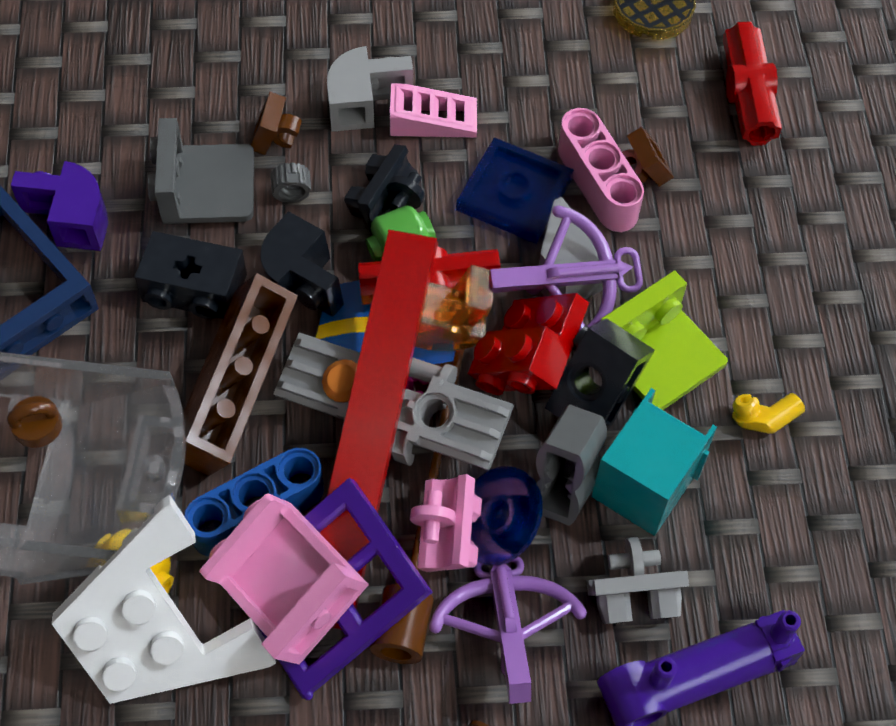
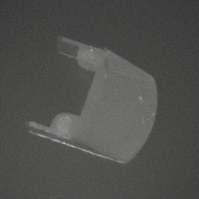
[0,352,186,585]

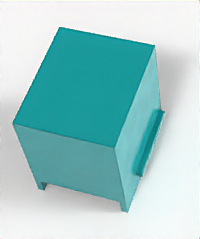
[591,388,717,536]

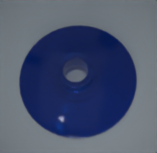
[471,466,543,566]

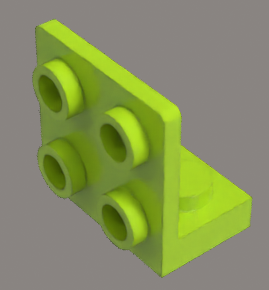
[601,270,728,410]

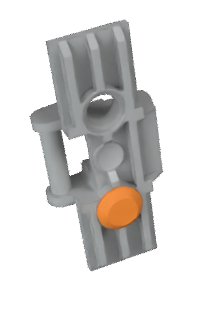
[273,332,514,471]

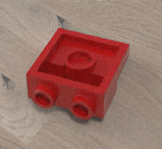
[468,293,590,395]

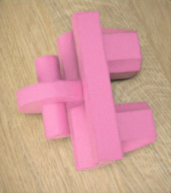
[410,474,482,572]

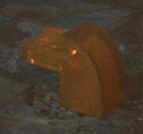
[415,265,493,351]

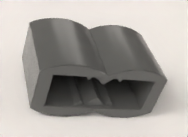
[532,404,607,526]

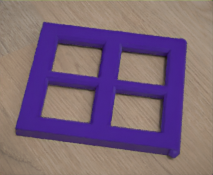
[258,478,433,700]

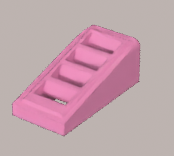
[390,83,477,138]

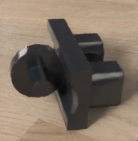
[344,144,425,233]

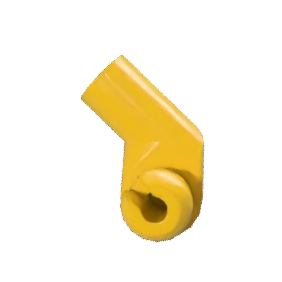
[732,393,805,434]

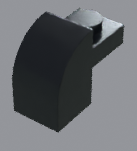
[261,211,344,317]

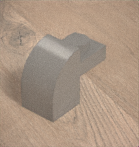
[327,46,413,132]

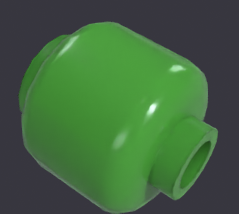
[365,205,436,262]

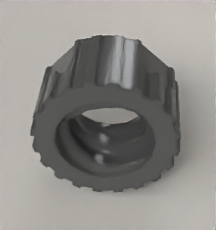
[270,162,311,202]

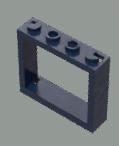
[0,185,99,376]

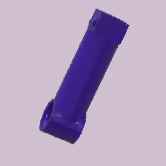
[597,610,805,726]

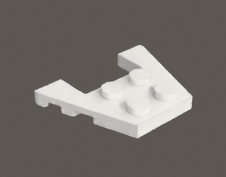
[52,495,276,704]

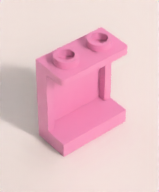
[199,494,369,664]

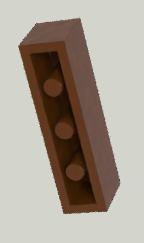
[165,273,298,476]

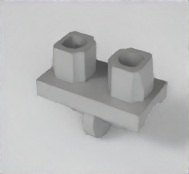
[586,537,689,624]

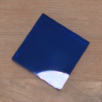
[456,137,574,244]

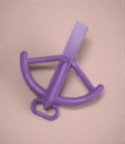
[484,205,643,331]
[429,554,587,704]

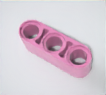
[558,108,644,232]

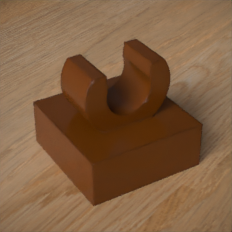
[250,92,302,155]
[622,126,674,187]

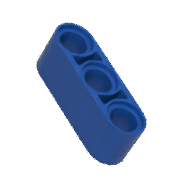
[184,448,324,556]

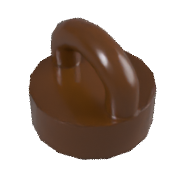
[7,396,62,448]

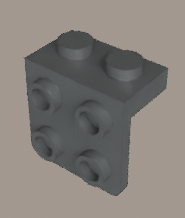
[148,118,254,224]

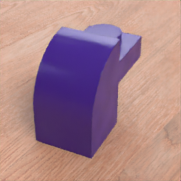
[11,161,108,251]

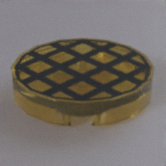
[613,0,696,40]

